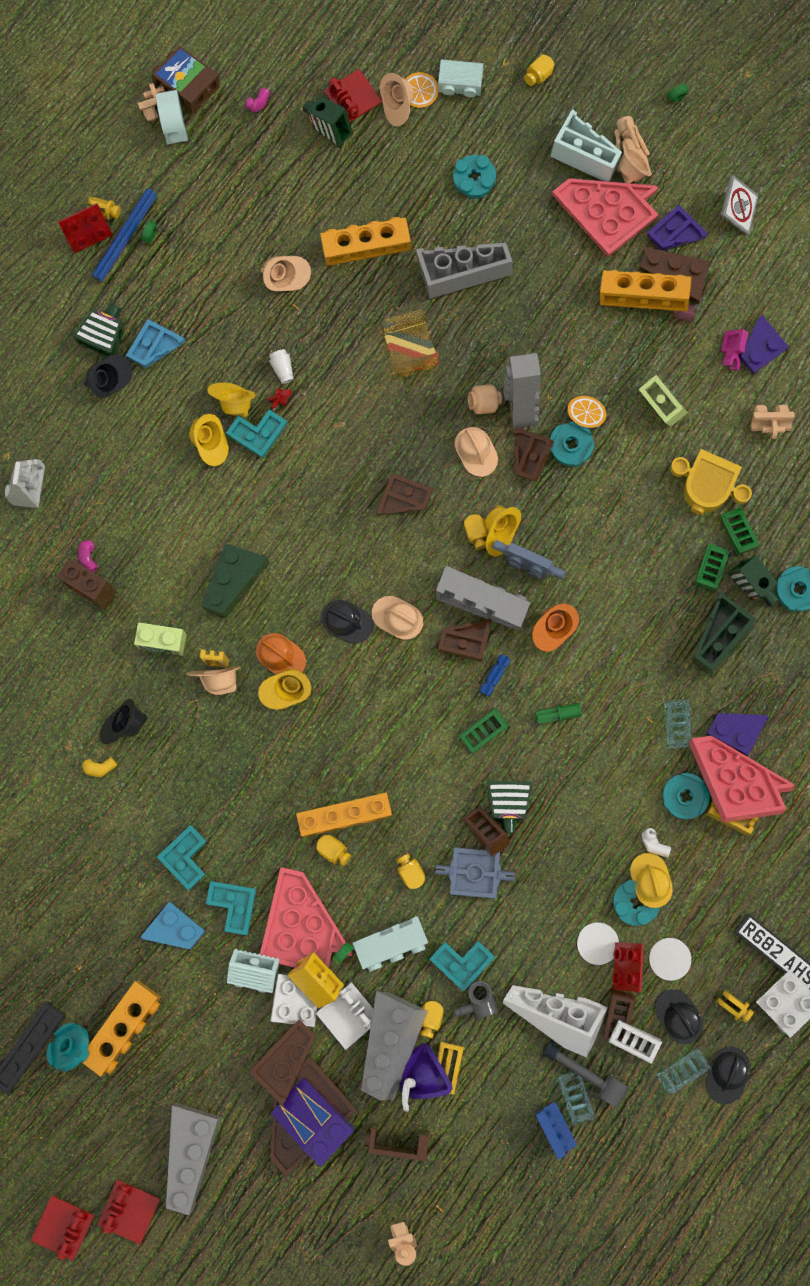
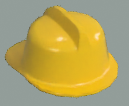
[207,382,256,418]
[189,414,229,466]
[485,505,521,557]
[258,669,312,710]
[630,853,673,908]

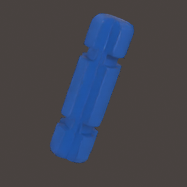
[480,654,510,697]

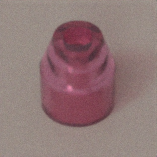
[674,304,695,322]

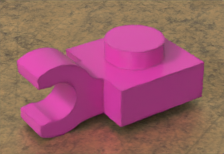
[721,329,748,371]

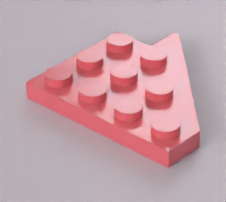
[552,178,658,257]
[689,736,794,823]
[260,867,353,968]

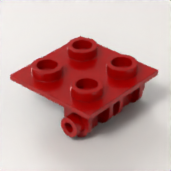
[324,69,382,122]
[58,203,113,254]
[612,942,644,992]
[97,1179,160,1245]
[31,1195,94,1261]

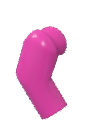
[245,88,270,113]
[78,540,98,572]

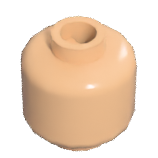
[468,384,502,415]

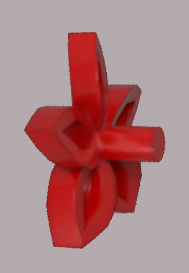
[267,388,292,409]

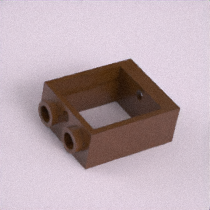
[56,558,117,610]

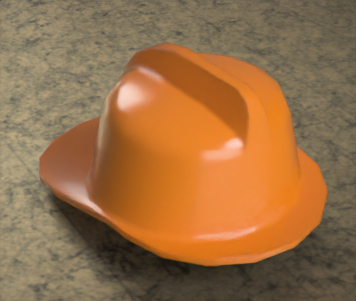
[532,603,579,652]
[256,633,306,674]

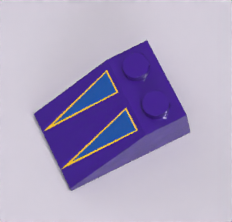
[271,1077,355,1167]

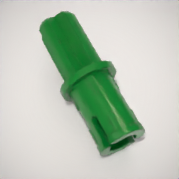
[535,703,582,724]

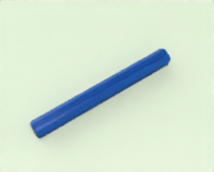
[92,189,157,282]

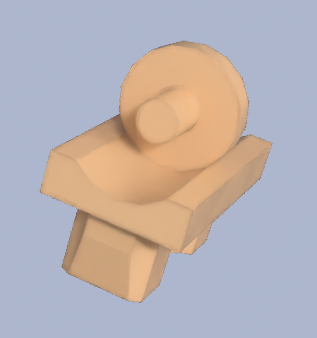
[138,83,165,122]
[750,405,795,439]
[388,1222,417,1266]

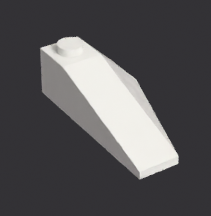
[5,459,45,508]
[503,985,608,1057]

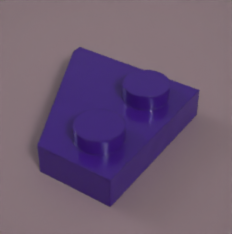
[647,205,708,251]
[739,315,789,375]
[706,713,768,756]

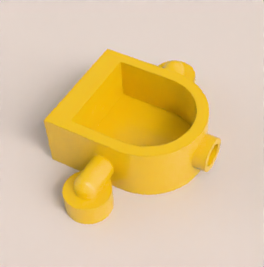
[670,449,752,515]

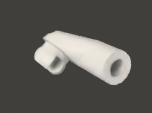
[642,828,671,858]

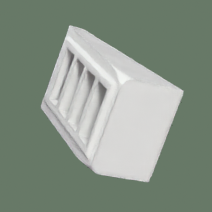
[608,1020,662,1064]

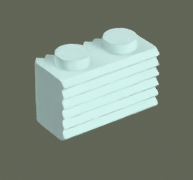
[438,59,483,97]
[227,949,280,993]

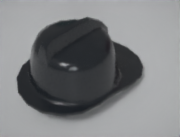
[84,354,132,398]
[321,600,373,643]
[100,699,147,744]
[655,989,703,1044]
[706,1047,751,1104]

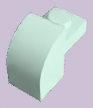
[156,90,188,145]

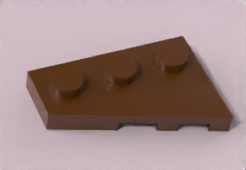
[640,247,709,304]
[249,1019,316,1106]

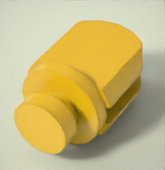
[524,55,554,86]
[87,197,121,220]
[464,514,488,550]
[317,835,351,866]
[396,853,425,889]
[717,990,754,1023]
[419,1001,444,1039]

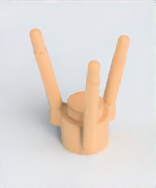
[614,116,650,173]

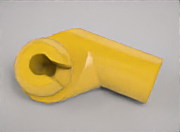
[82,757,118,777]

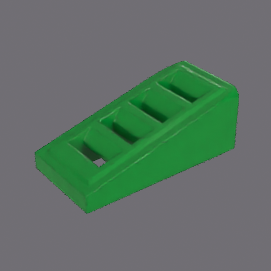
[720,507,760,557]
[694,543,730,593]
[459,708,510,754]

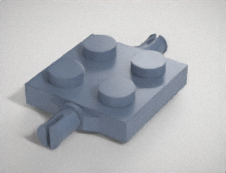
[492,540,566,580]
[435,848,515,899]

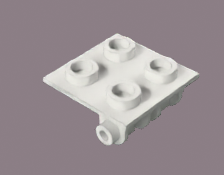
[756,970,810,1038]
[270,974,317,1027]
[316,982,373,1050]

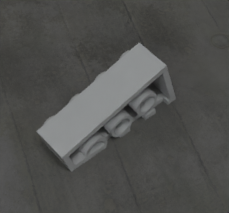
[416,243,513,299]
[503,353,541,428]
[436,566,530,632]
[361,991,427,1100]
[166,1103,221,1215]

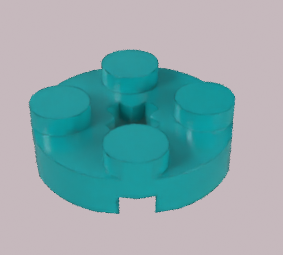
[453,155,496,199]
[550,422,594,467]
[775,566,810,612]
[662,773,710,820]
[613,880,660,926]
[47,1023,89,1072]

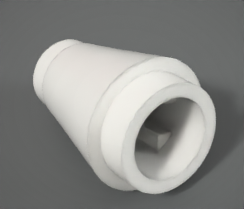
[269,349,294,384]

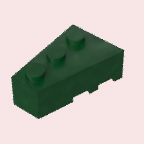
[202,543,270,618]
[694,592,756,678]

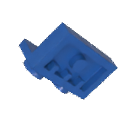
[534,1102,577,1160]

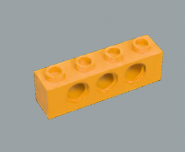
[320,217,411,266]
[600,270,692,312]
[296,792,393,838]
[82,981,161,1077]

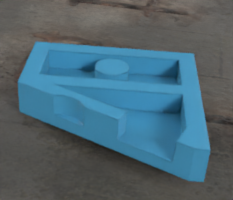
[126,319,185,368]
[141,902,206,949]

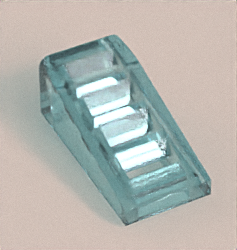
[664,700,691,749]
[656,1048,712,1095]
[557,1072,595,1126]

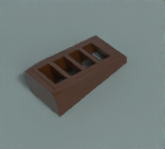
[462,806,510,856]
[602,989,636,1041]

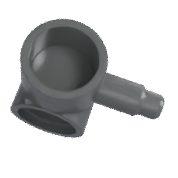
[454,980,498,1019]

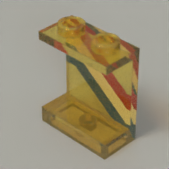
[381,309,439,376]

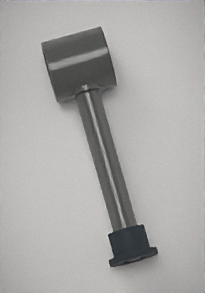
[541,1040,629,1108]

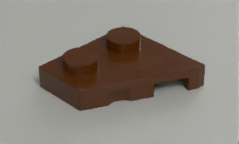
[514,427,554,483]
[376,473,434,515]
[438,619,492,662]

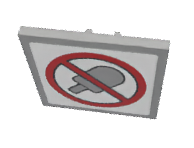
[721,175,759,235]

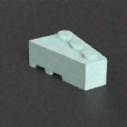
[550,109,622,182]
[353,916,428,972]

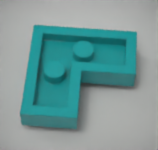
[226,410,288,459]
[157,825,207,891]
[206,881,257,935]
[430,941,495,992]

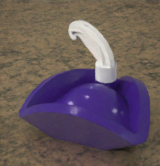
[400,1043,453,1112]

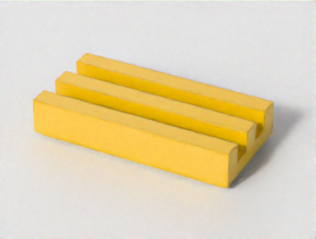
[200,649,229,668]
[437,1042,464,1095]

